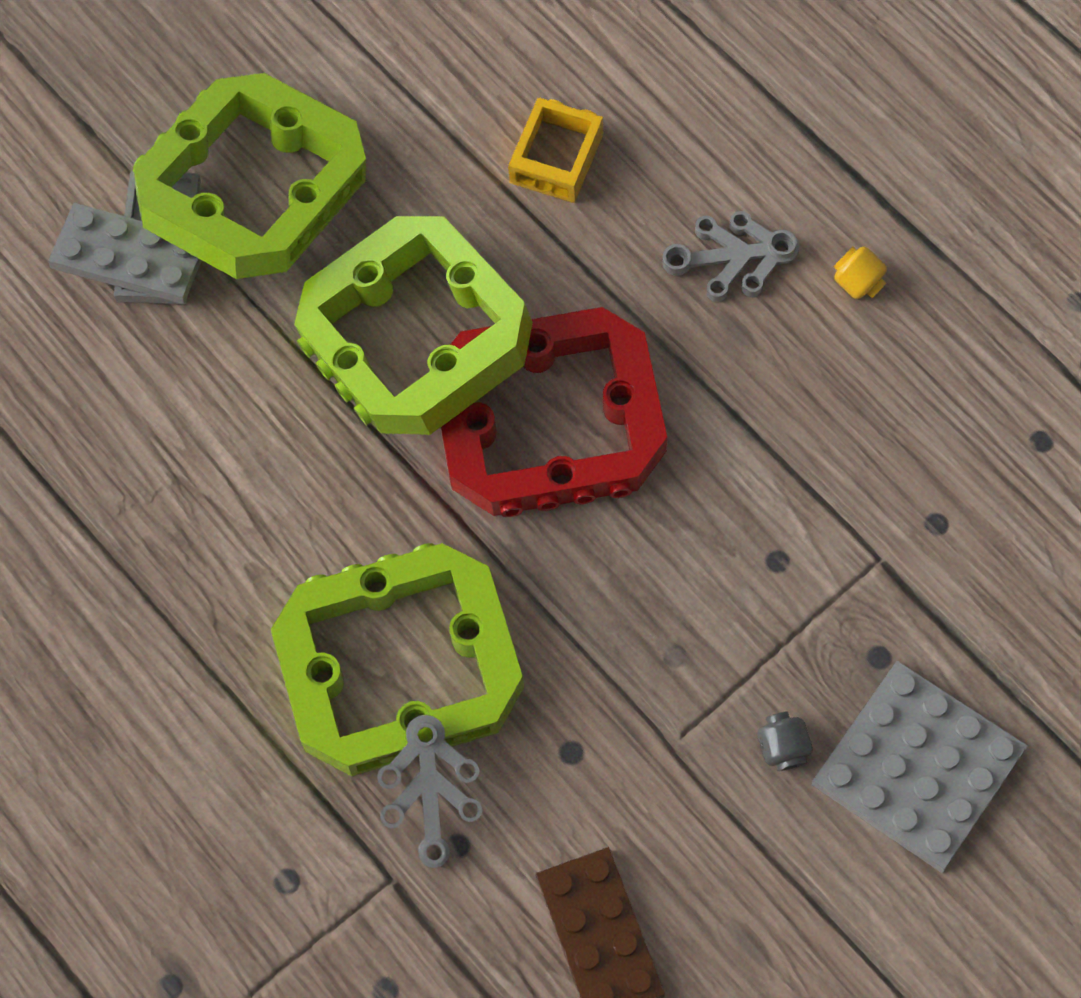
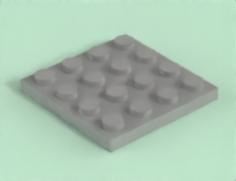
[811,661,1027,873]

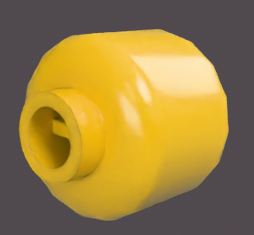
[833,246,887,299]

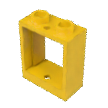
[508,97,603,203]

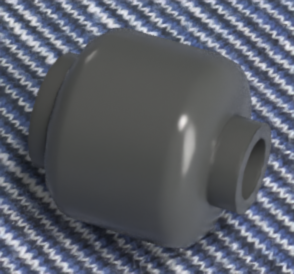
[757,711,813,771]

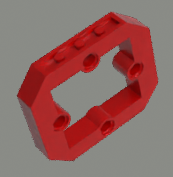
[441,307,667,517]

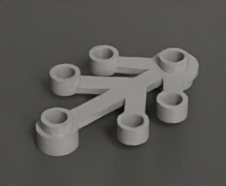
[662,211,799,302]
[378,715,482,868]

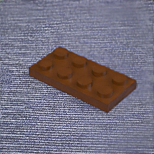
[535,847,665,998]

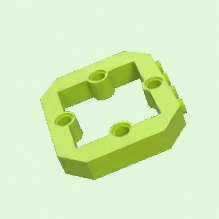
[133,73,366,279]
[294,216,533,435]
[270,543,524,776]

